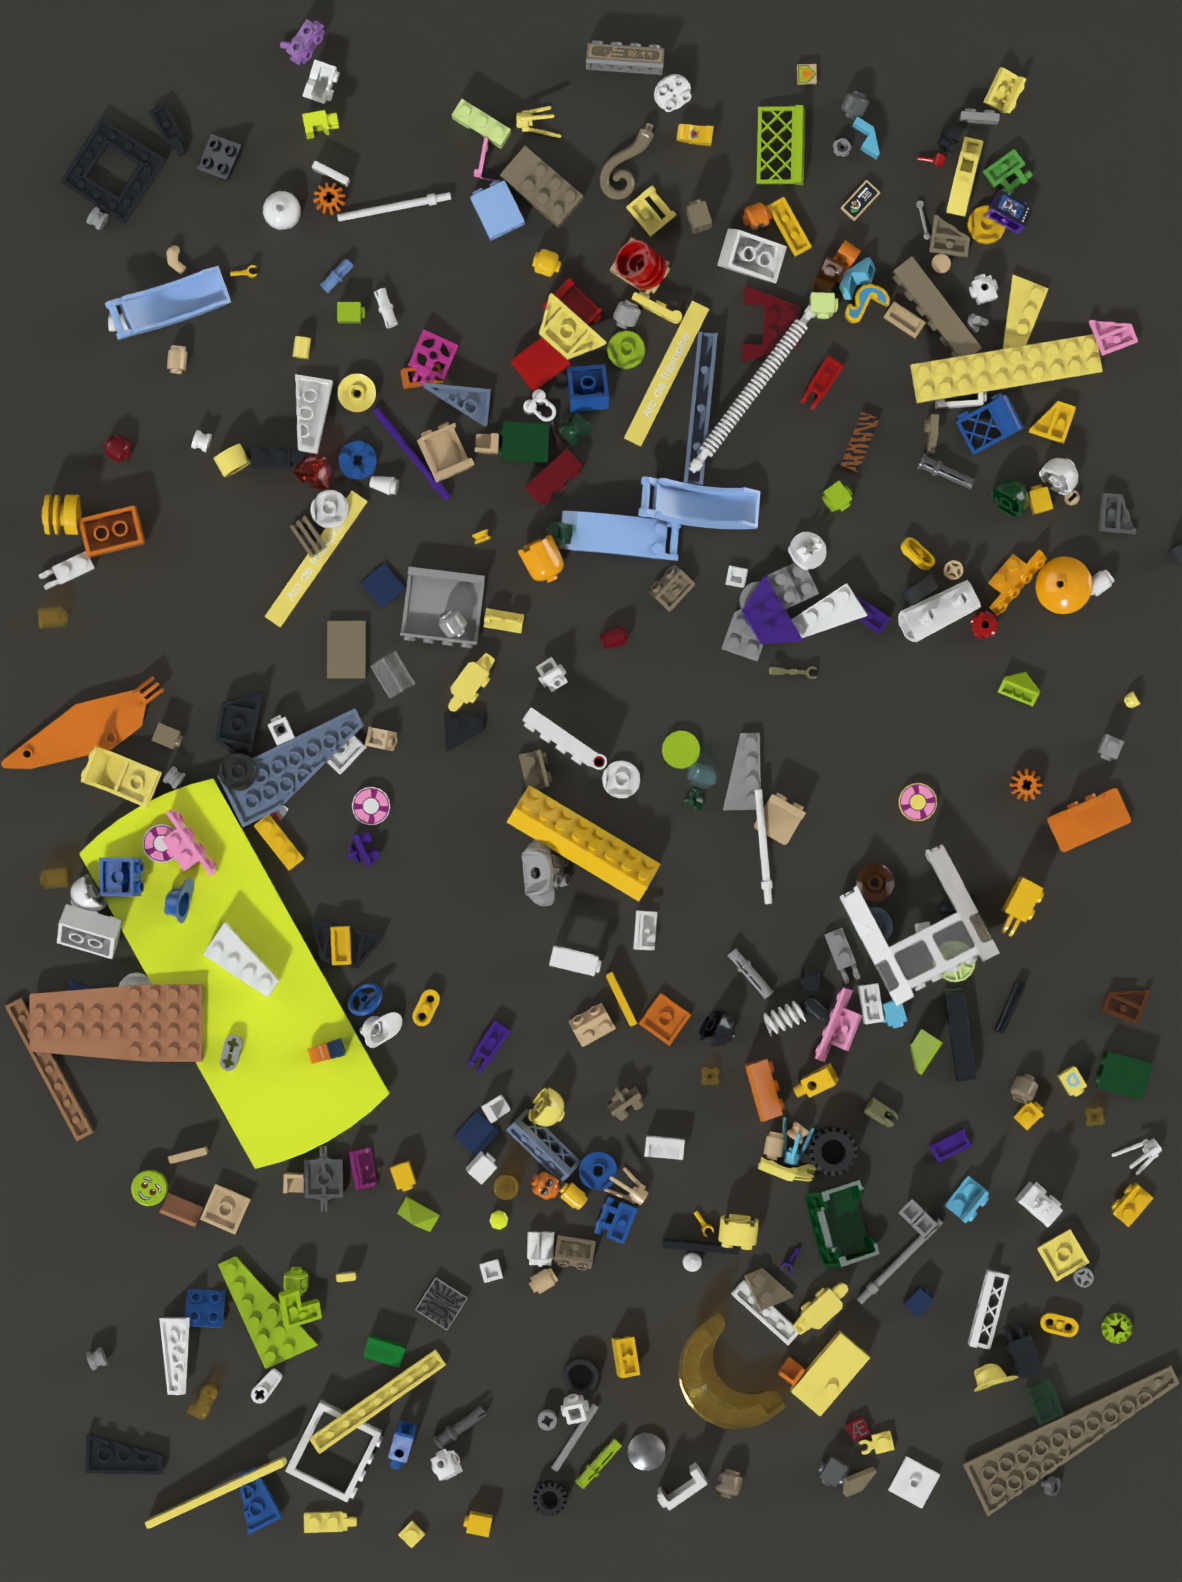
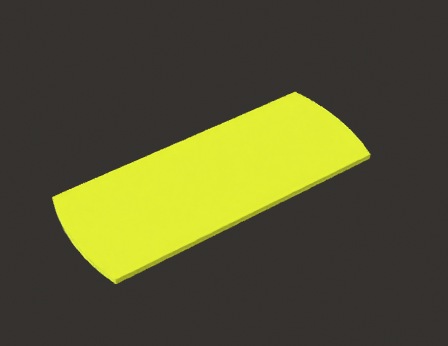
[79,778,390,1169]

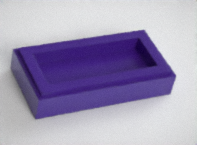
[929,1128,972,1163]

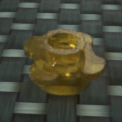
[700,1067,720,1086]
[1085,1106,1105,1127]

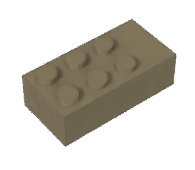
[500,146,583,228]

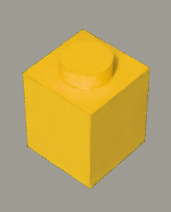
[1028,484,1053,515]
[390,1160,416,1191]
[463,1511,493,1537]

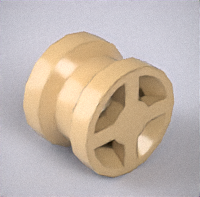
[943,560,963,580]
[786,1121,810,1144]

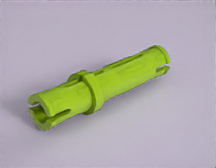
[575,1438,622,1489]

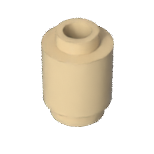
[167,345,188,374]
[763,1131,785,1160]
[529,1268,558,1294]

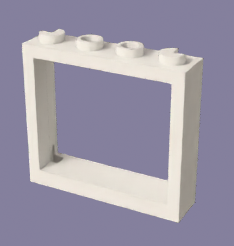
[285,1400,383,1502]

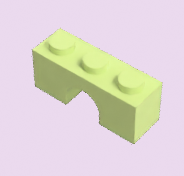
[452,99,511,149]

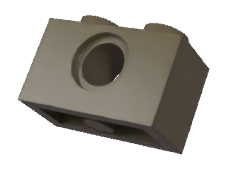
[686,199,712,234]

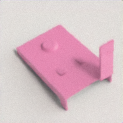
[474,137,496,182]

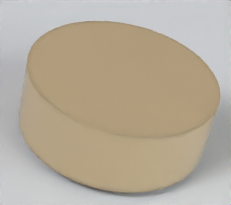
[931,254,951,274]

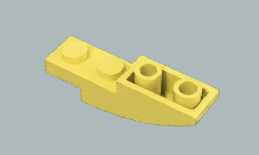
[946,137,984,217]

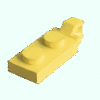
[304,1511,357,1533]

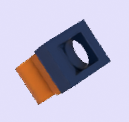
[307,1038,346,1064]

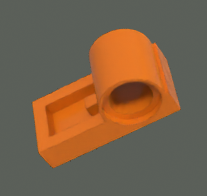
[833,240,861,283]

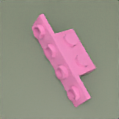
[162,809,218,876]
[815,987,862,1062]

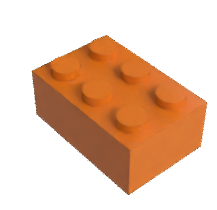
[78,505,146,558]

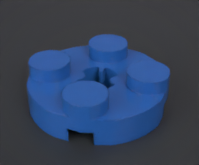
[338,441,377,479]
[579,1151,617,1190]

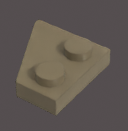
[929,215,970,258]
[924,414,939,455]
[744,1268,793,1312]

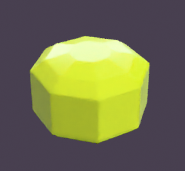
[489,1210,509,1230]

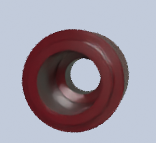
[600,625,629,649]

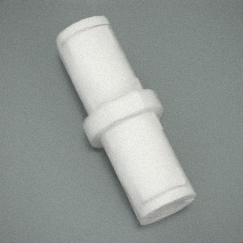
[374,288,398,328]

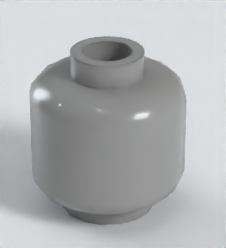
[613,299,641,329]
[438,609,467,638]

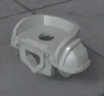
[522,840,571,906]

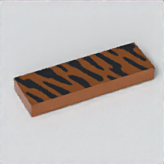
[840,412,879,472]

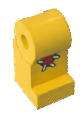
[676,124,714,146]

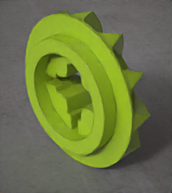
[1101,1313,1132,1344]

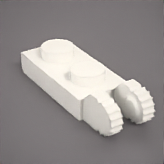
[39,551,95,590]

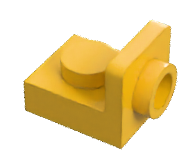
[1013,1101,1044,1130]

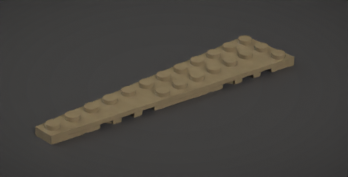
[962,1365,1179,1516]

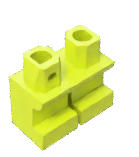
[302,110,339,139]

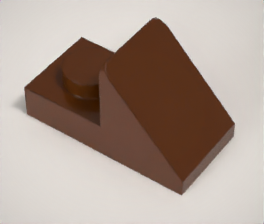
[812,256,845,293]

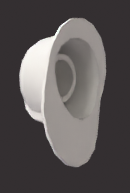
[359,1012,402,1048]

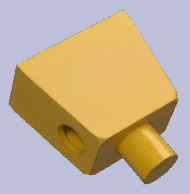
[793,1063,839,1098]

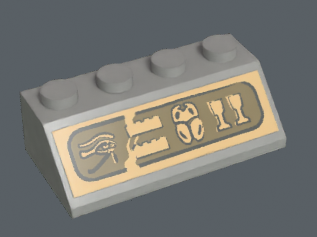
[586,40,664,75]

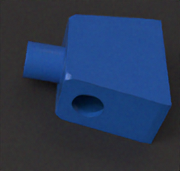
[388,1420,417,1470]

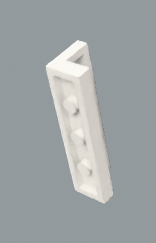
[968,1269,1009,1350]

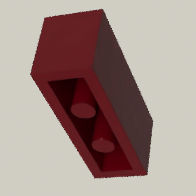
[524,449,583,505]

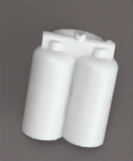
[523,389,556,422]
[527,1231,554,1267]

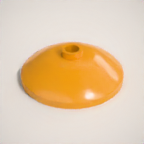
[1035,557,1093,614]

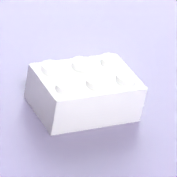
[57,904,122,959]

